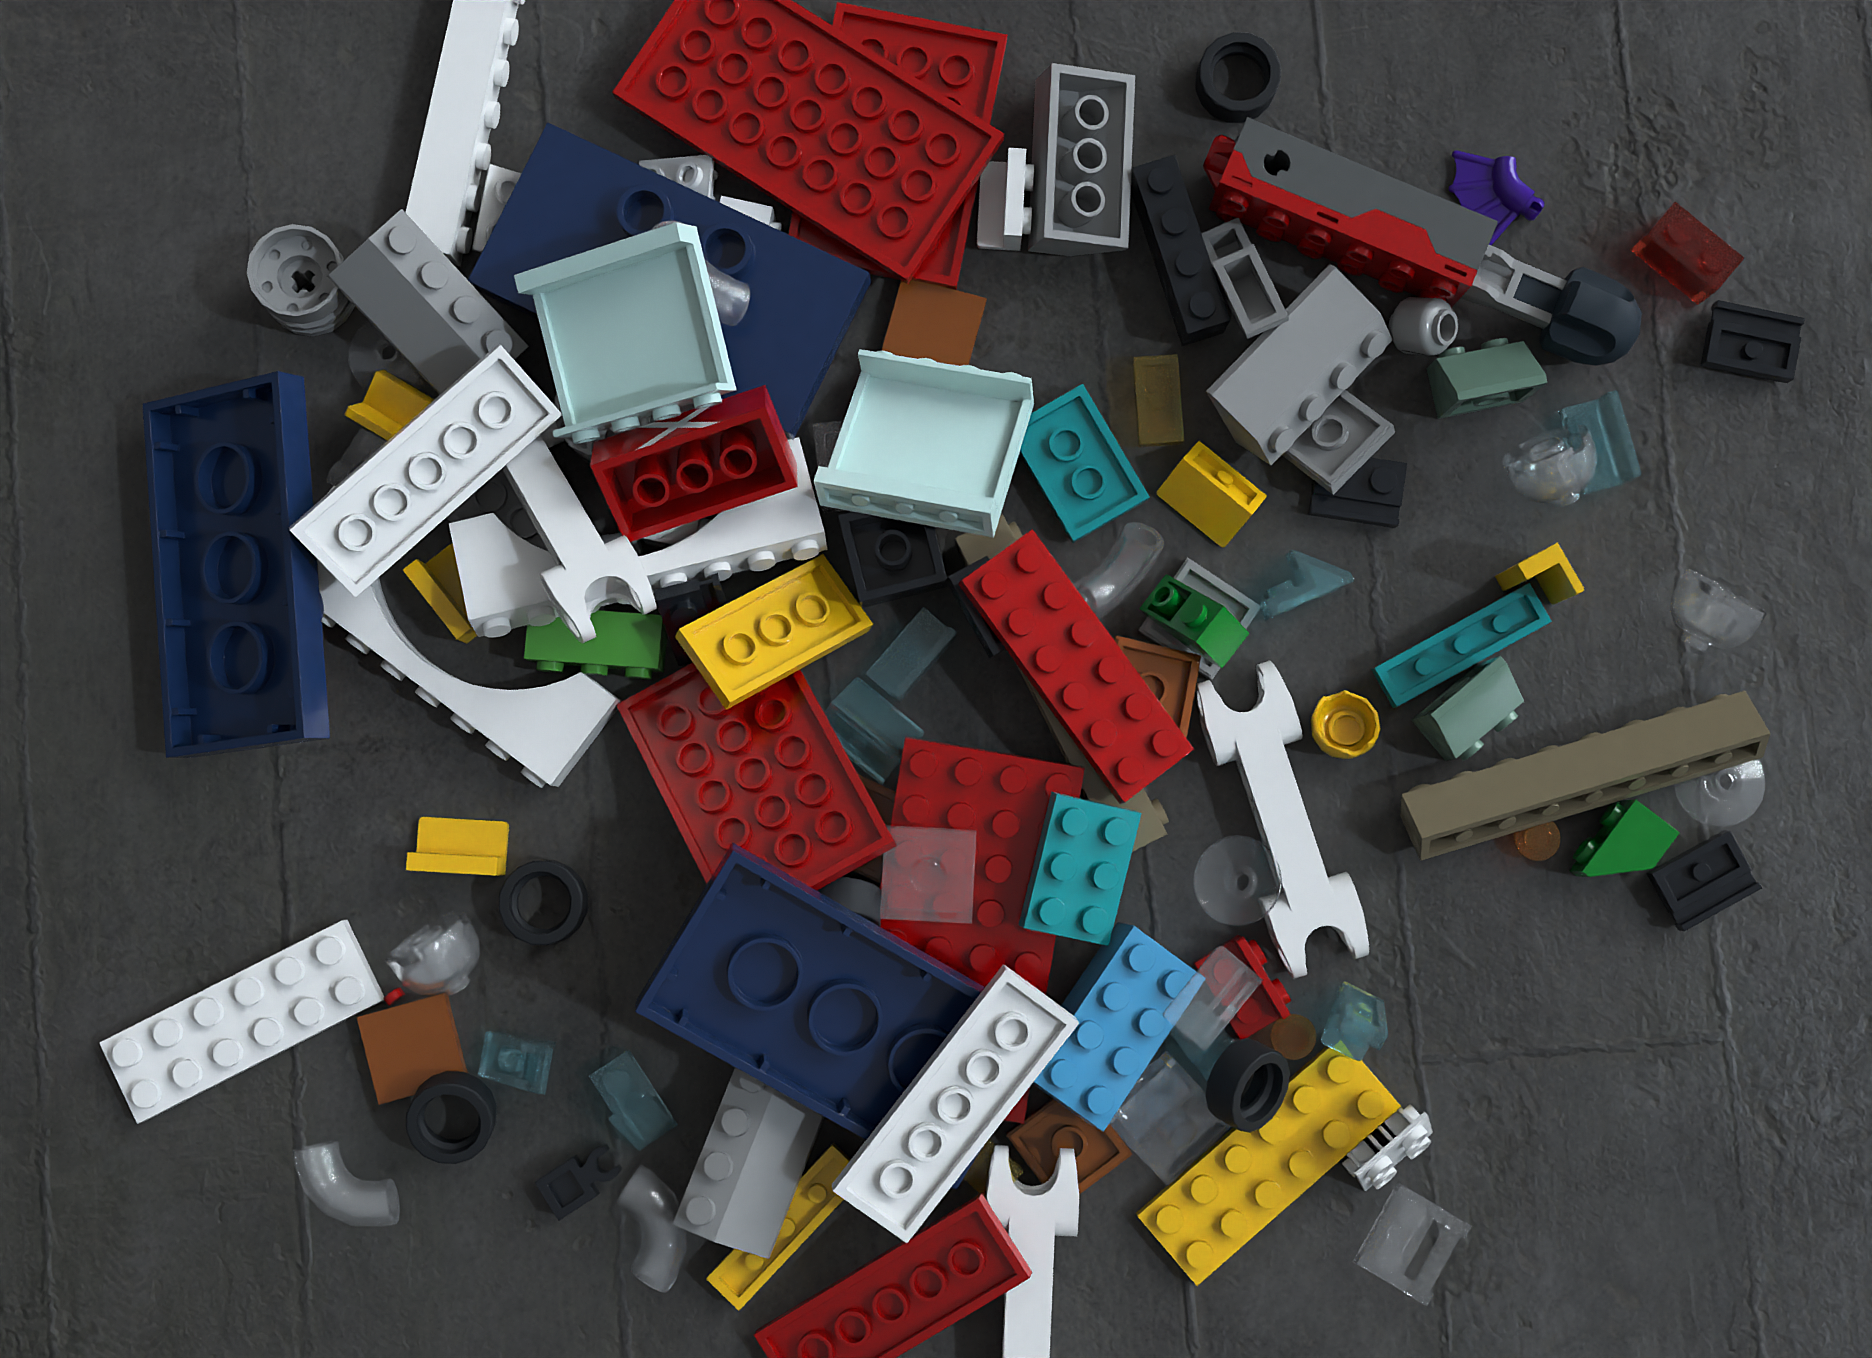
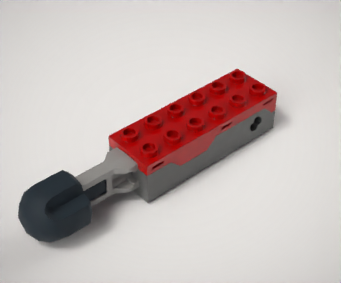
[1203,117,1642,366]

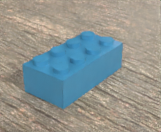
[1032,922,1205,1132]

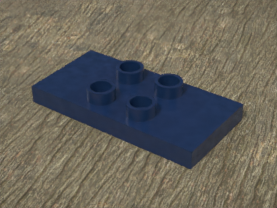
[468,122,871,440]
[142,371,330,758]
[635,842,985,1189]

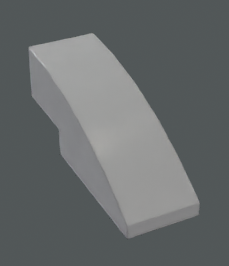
[1202,217,1289,339]

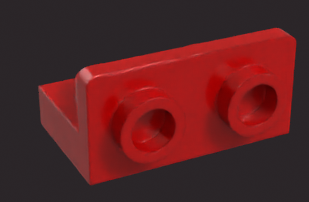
[1192,935,1291,1040]

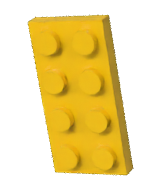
[675,554,873,710]

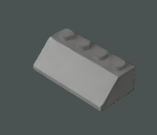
[1028,63,1135,256]
[327,209,529,395]
[1206,264,1393,465]
[673,1067,824,1259]

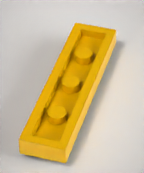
[706,1143,851,1311]

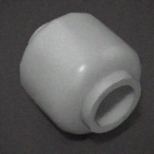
[1388,297,1458,356]

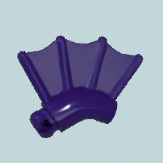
[1448,151,1545,246]

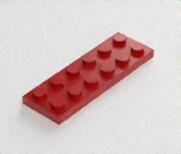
[958,529,1194,804]
[754,1193,1032,1358]

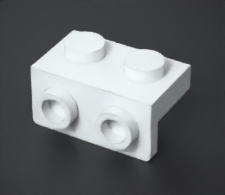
[977,148,1034,251]

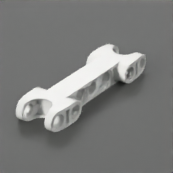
[502,422,657,643]
[1196,661,1369,979]
[986,1145,1079,1358]

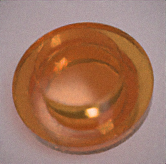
[1514,821,1560,861]
[1270,1014,1316,1060]

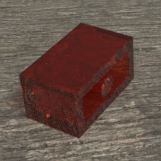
[1630,202,1744,305]

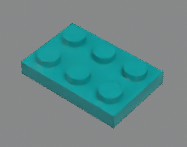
[1019,384,1150,544]
[1018,791,1142,946]

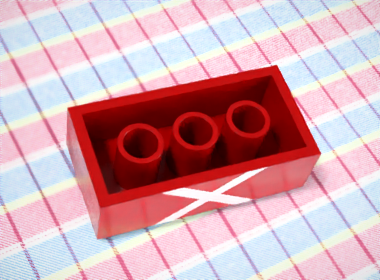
[590,385,798,542]

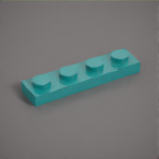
[1371,583,1552,708]

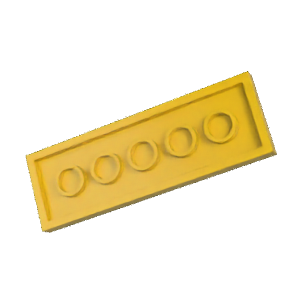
[1136,1036,1401,1286]

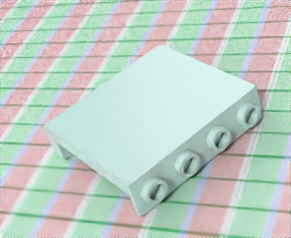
[514,222,737,444]
[813,349,1034,538]

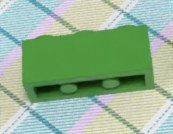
[524,610,667,679]

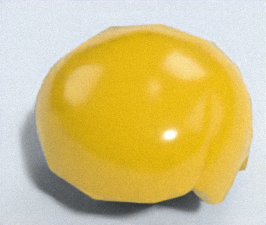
[1310,690,1380,759]

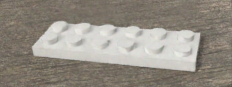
[289,344,562,598]
[100,920,384,1124]
[832,964,1079,1243]

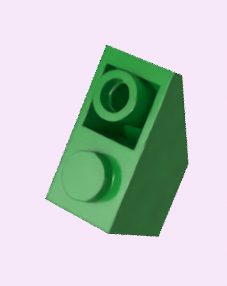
[1139,574,1249,668]
[1569,799,1680,877]

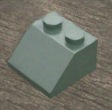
[1426,338,1548,419]
[1411,656,1524,761]

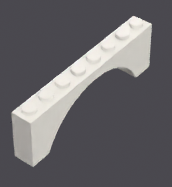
[449,437,828,637]
[317,486,622,788]

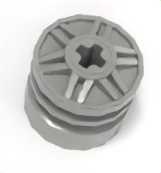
[247,224,355,336]

